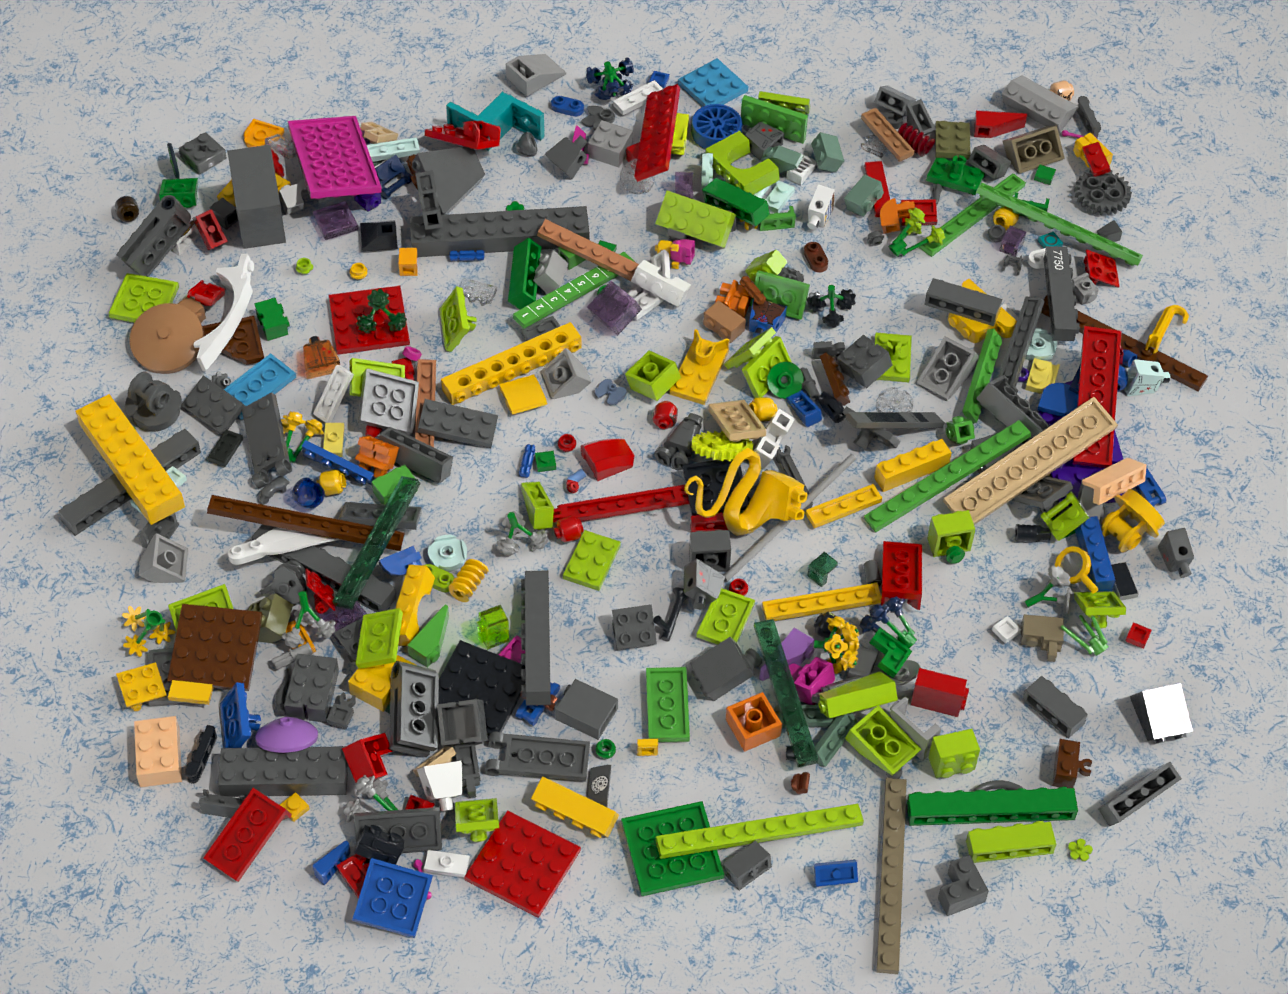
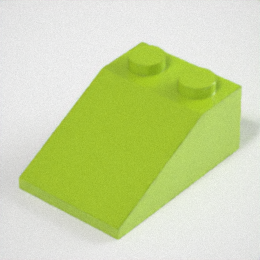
[845,705,922,776]

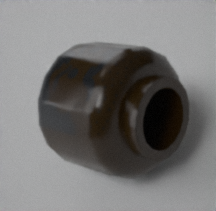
[115,196,139,222]

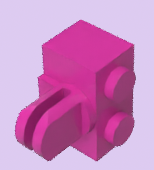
[785,657,835,705]

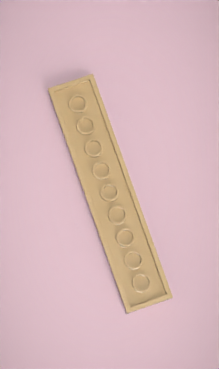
[943,397,1118,525]

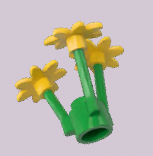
[122,606,175,657]

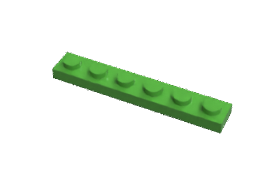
[962,328,1002,423]

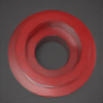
[558,434,576,452]
[729,578,748,596]

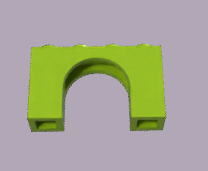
[705,131,780,194]

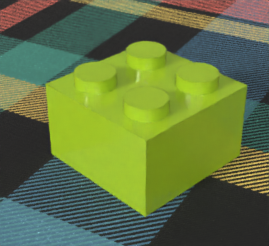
[625,350,681,401]
[927,510,976,557]
[928,729,980,778]

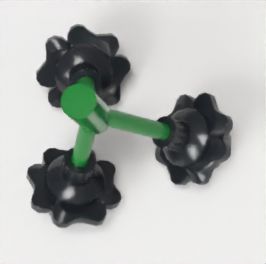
[807,285,856,328]

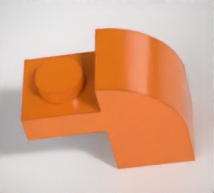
[880,198,915,234]

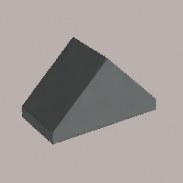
[906,99,936,135]

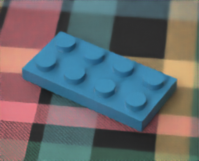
[223,353,297,420]

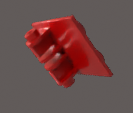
[1083,249,1120,288]
[305,568,336,614]

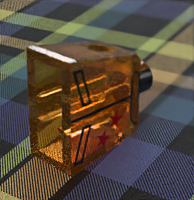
[303,336,340,380]

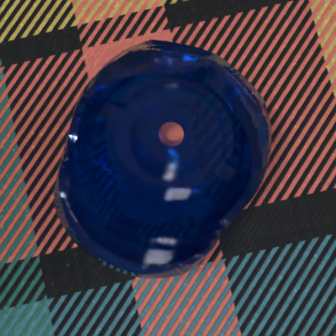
[292,477,325,510]

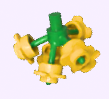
[814,616,859,674]

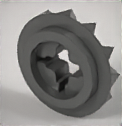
[778,267,804,282]

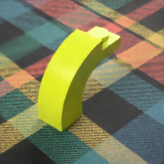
[671,113,689,155]

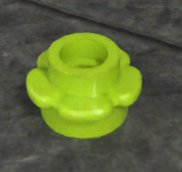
[296,258,313,274]

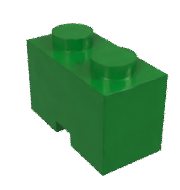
[254,297,290,341]

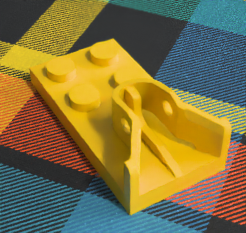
[670,329,730,405]

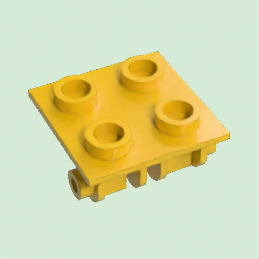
[116,662,167,711]

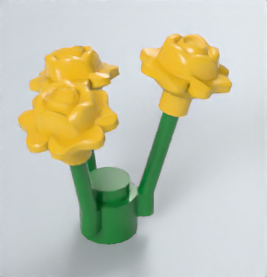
[281,411,324,463]

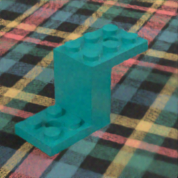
[446,91,545,151]

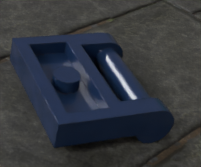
[375,155,412,199]

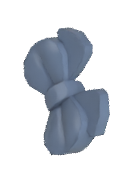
[595,379,627,405]

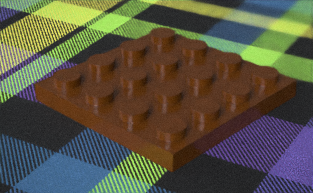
[167,604,263,691]

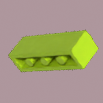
[966,821,1057,863]

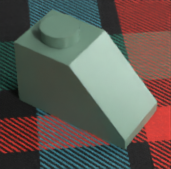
[760,145,804,173]

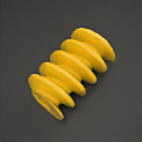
[449,559,489,602]

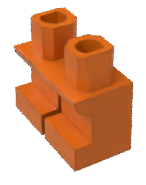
[715,279,751,318]
[355,436,399,478]

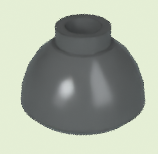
[515,132,538,155]

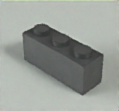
[1023,676,1088,739]

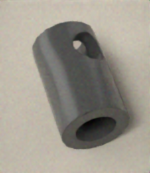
[863,560,882,586]

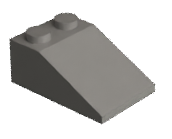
[917,336,979,400]

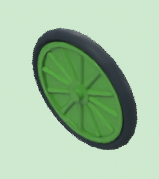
[167,143,180,179]

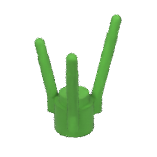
[1061,615,1109,656]

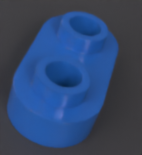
[551,96,584,117]

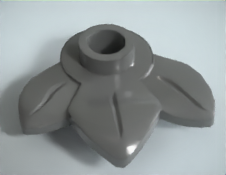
[581,106,615,130]

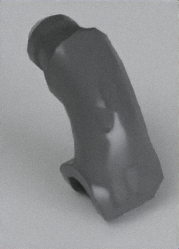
[259,476,290,504]

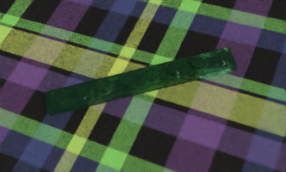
[332,476,421,610]
[754,619,819,768]

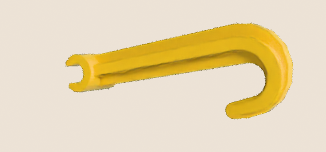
[1145,305,1189,353]

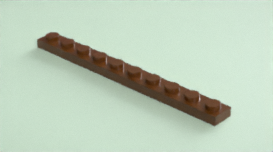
[1041,295,1208,392]
[207,495,405,551]

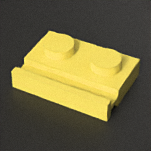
[1025,358,1060,394]

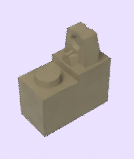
[1021,614,1064,662]

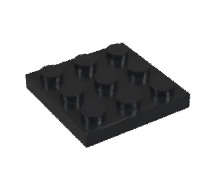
[682,459,749,516]

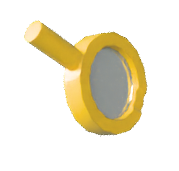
[1055,546,1098,594]

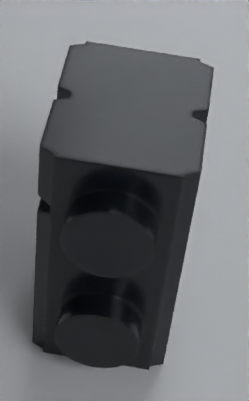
[354,825,404,865]

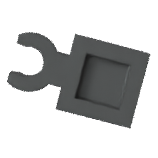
[812,341,845,360]
[327,692,356,729]

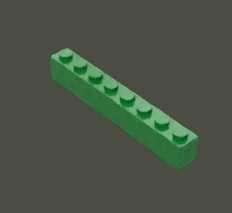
[906,787,1078,826]

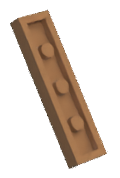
[861,108,914,162]

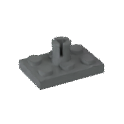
[842,406,900,450]
[1010,476,1073,514]

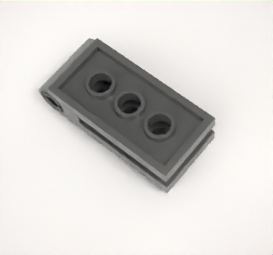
[116,195,191,277]
[389,661,439,758]

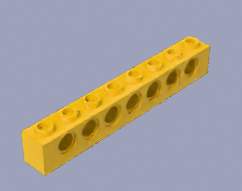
[441,322,582,405]

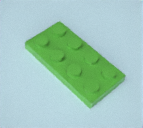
[741,95,808,144]
[646,667,690,742]

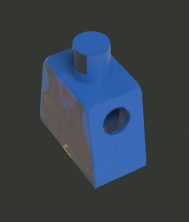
[749,299,787,337]

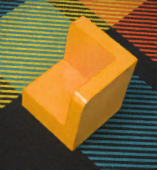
[399,248,418,276]

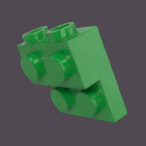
[159,178,198,208]

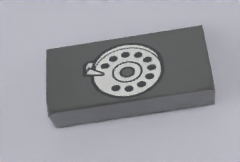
[587,764,611,807]

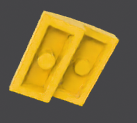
[499,374,547,415]

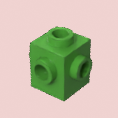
[946,416,975,444]

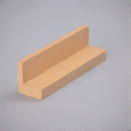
[1082,458,1147,505]

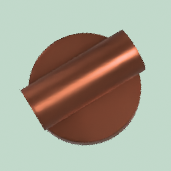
[791,772,810,794]

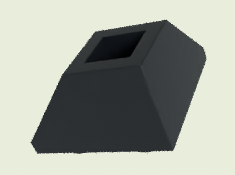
[360,220,398,252]

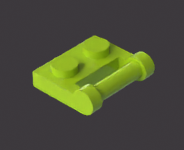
[1040,491,1089,541]

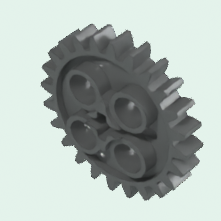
[1074,170,1132,216]

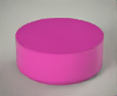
[402,346,422,361]

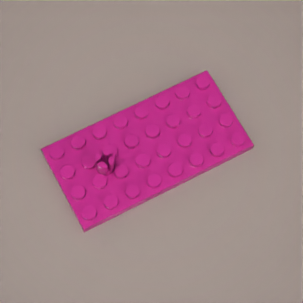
[288,116,381,199]

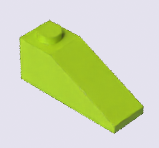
[521,482,554,530]

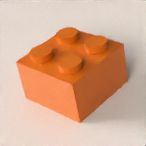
[725,692,782,752]

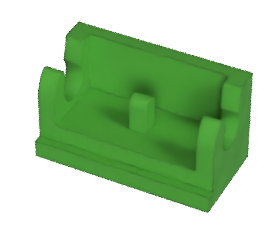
[759,206,796,231]

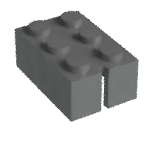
[284,653,339,723]

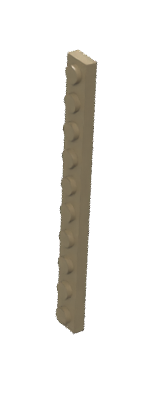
[876,777,907,975]

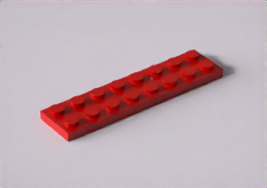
[634,84,680,182]
[1073,326,1122,468]

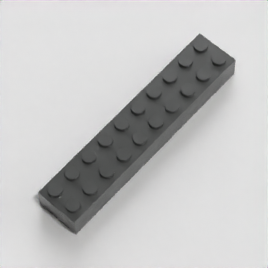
[410,206,590,257]

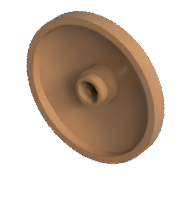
[130,303,204,374]

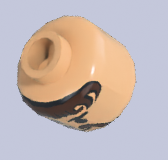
[1050,80,1074,101]

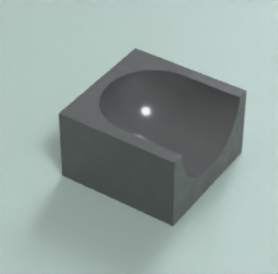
[227,145,286,249]

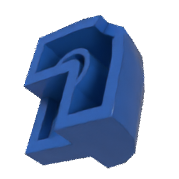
[378,546,422,577]

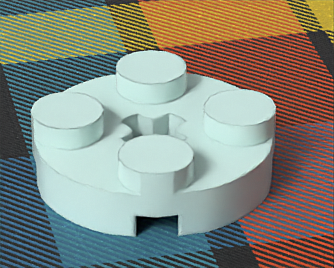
[701,153,713,188]
[1025,328,1057,361]
[428,535,467,571]

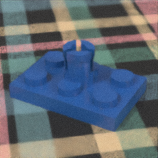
[220,682,261,748]

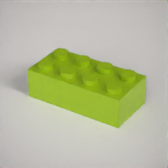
[655,190,736,248]

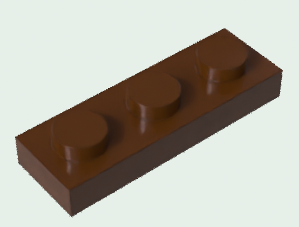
[820,352,850,406]

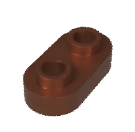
[804,242,829,273]

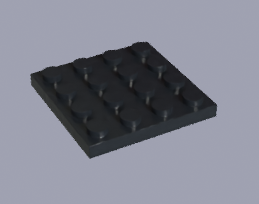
[438,640,526,736]

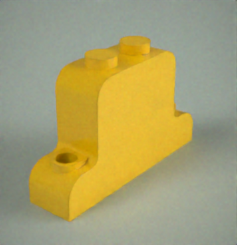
[948,279,1017,343]

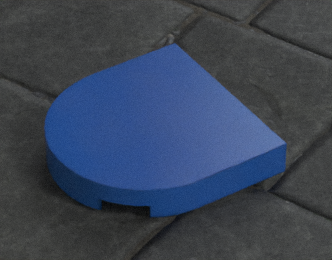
[1037,383,1078,417]

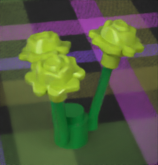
[888,208,945,257]

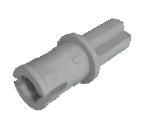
[272,643,313,669]

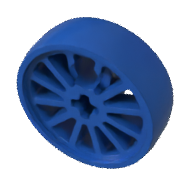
[691,104,742,149]

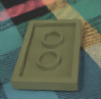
[935,121,971,160]

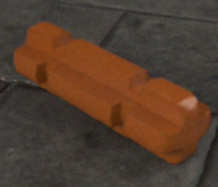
[739,276,766,305]

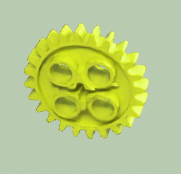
[691,431,753,461]

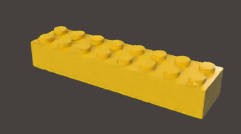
[75,394,185,525]

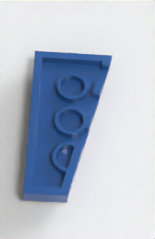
[302,440,374,485]

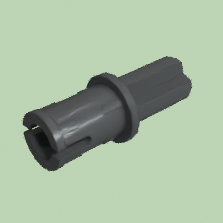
[800,367,820,402]

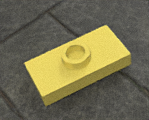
[323,423,345,457]

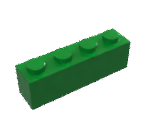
[702,178,770,226]
[508,238,541,309]

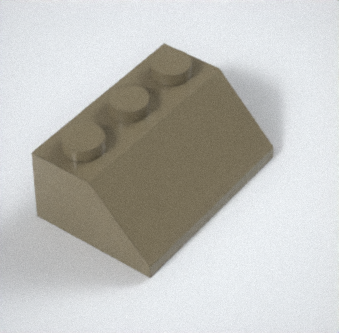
[1002,126,1065,173]

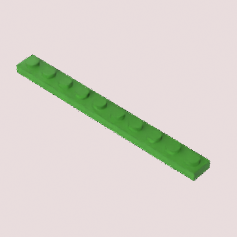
[976,183,1143,266]
[864,420,1031,533]

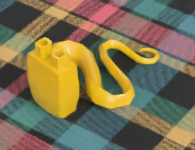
[685,448,807,536]

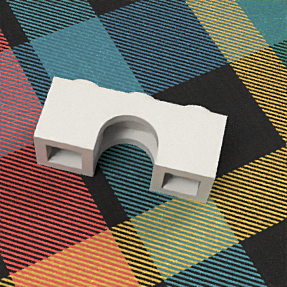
[279,179,334,215]
[631,260,691,307]
[753,409,795,469]

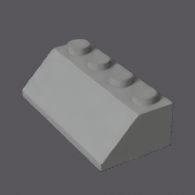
[1002,75,1079,134]

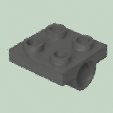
[612,604,657,650]

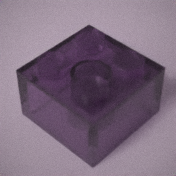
[587,281,642,336]

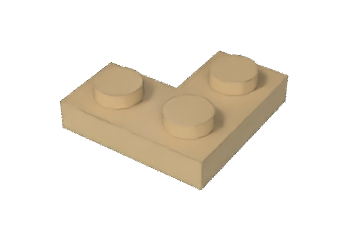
[360,122,398,144]

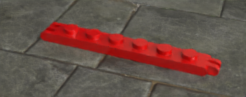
[553,485,689,522]

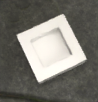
[992,616,1021,644]

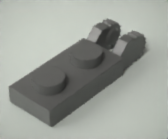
[1077,96,1101,139]

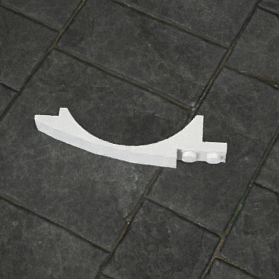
[194,253,254,371]

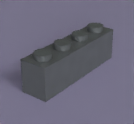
[924,278,1003,326]
[379,427,453,483]
[1098,762,1182,826]

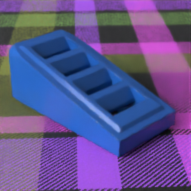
[786,390,822,427]
[313,840,351,885]

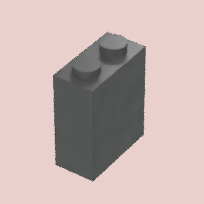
[690,637,755,701]
[554,679,618,740]

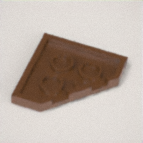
[202,316,264,365]

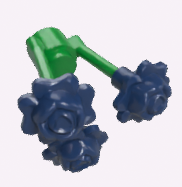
[859,596,917,648]

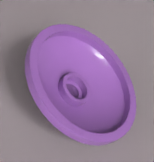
[255,717,318,753]

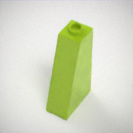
[818,672,898,718]

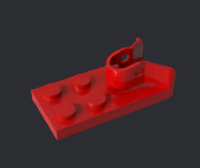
[424,121,501,150]
[880,541,922,610]
[203,788,292,882]

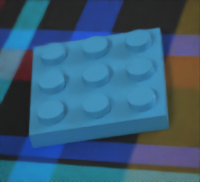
[678,58,749,107]

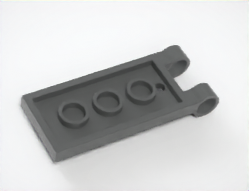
[242,393,292,488]
[485,732,590,782]

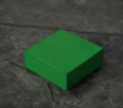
[1034,165,1056,185]

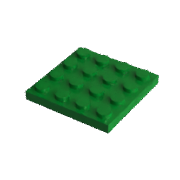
[621,801,724,897]

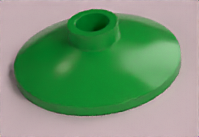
[767,362,804,399]

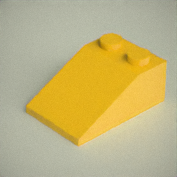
[348,655,416,712]

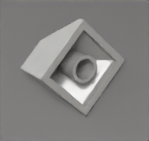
[541,348,591,399]
[139,533,188,583]

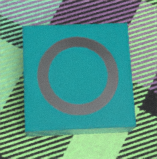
[1038,231,1063,248]

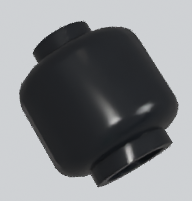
[814,611,841,638]

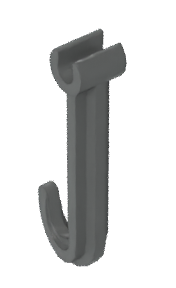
[776,445,813,515]

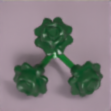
[356,289,407,333]

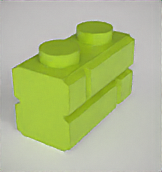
[745,250,787,283]

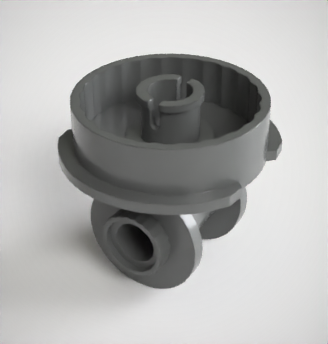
[125,371,182,432]

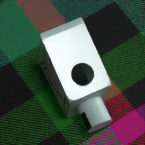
[1124,360,1170,396]

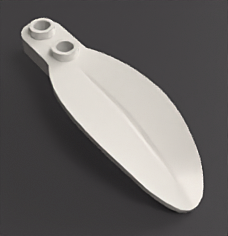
[228,527,340,565]

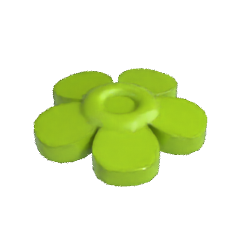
[1068,838,1093,861]

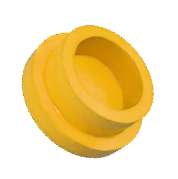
[350,263,368,279]

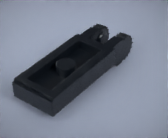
[185,725,217,784]

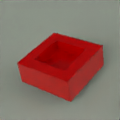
[1125,622,1152,649]

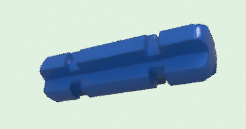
[450,250,485,261]
[519,444,535,478]

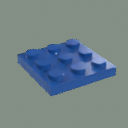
[352,858,433,938]

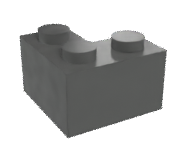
[938,855,989,916]

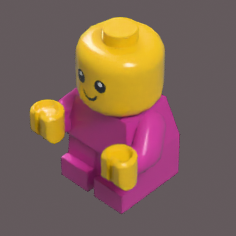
[655,239,695,269]

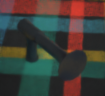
[653,587,690,642]

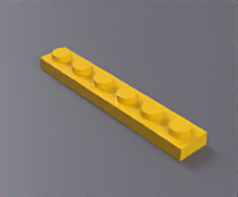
[762,583,881,622]

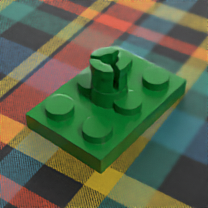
[926,155,985,196]

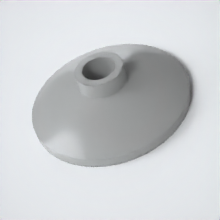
[882,660,920,685]

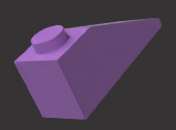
[759,628,815,681]

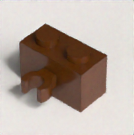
[1052,739,1092,788]

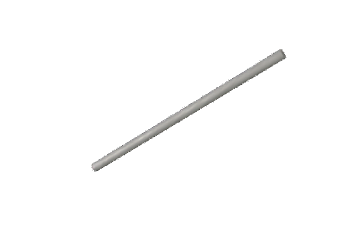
[724,454,856,582]

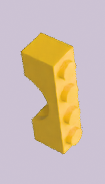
[395,565,435,646]

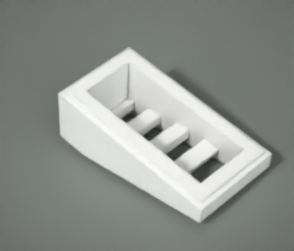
[786,155,817,185]

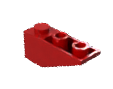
[974,110,1027,138]

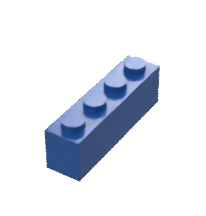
[1075,516,1115,592]

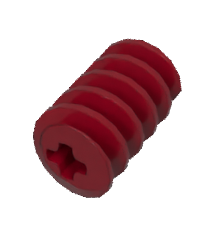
[898,123,935,157]

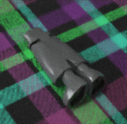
[654,413,703,470]

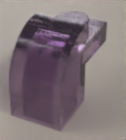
[675,171,693,199]

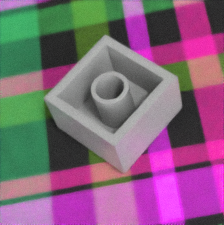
[588,120,633,167]

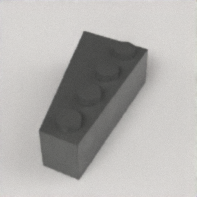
[976,375,1050,444]

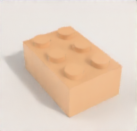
[134,716,182,787]

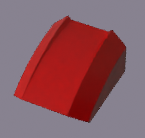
[581,439,635,482]

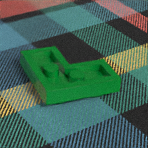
[869,627,912,678]

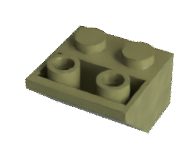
[248,593,293,644]

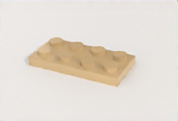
[709,400,766,442]

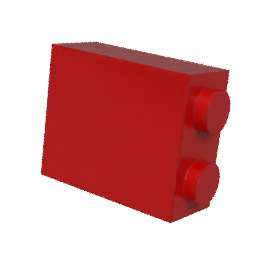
[911,668,969,717]

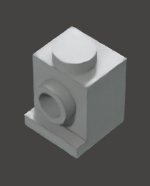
[1072,273,1099,305]

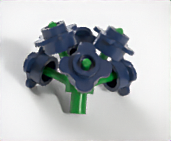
[586,57,634,100]

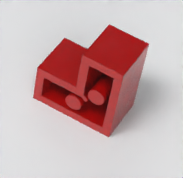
[342,733,393,783]

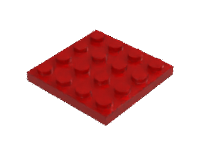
[329,285,410,355]
[464,810,581,918]

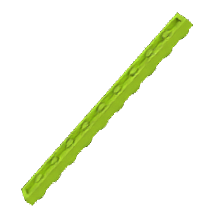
[656,804,864,859]

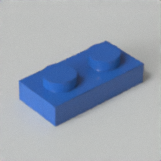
[814,859,858,887]

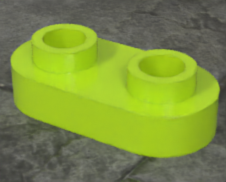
[425,564,455,593]

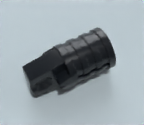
[817,391,846,423]
[1015,524,1051,542]

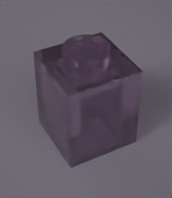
[1000,226,1026,257]

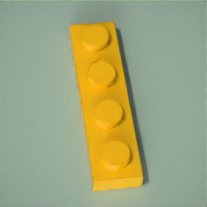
[805,484,882,529]

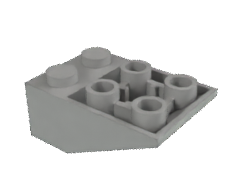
[506,54,566,96]

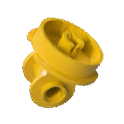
[1101,488,1165,553]

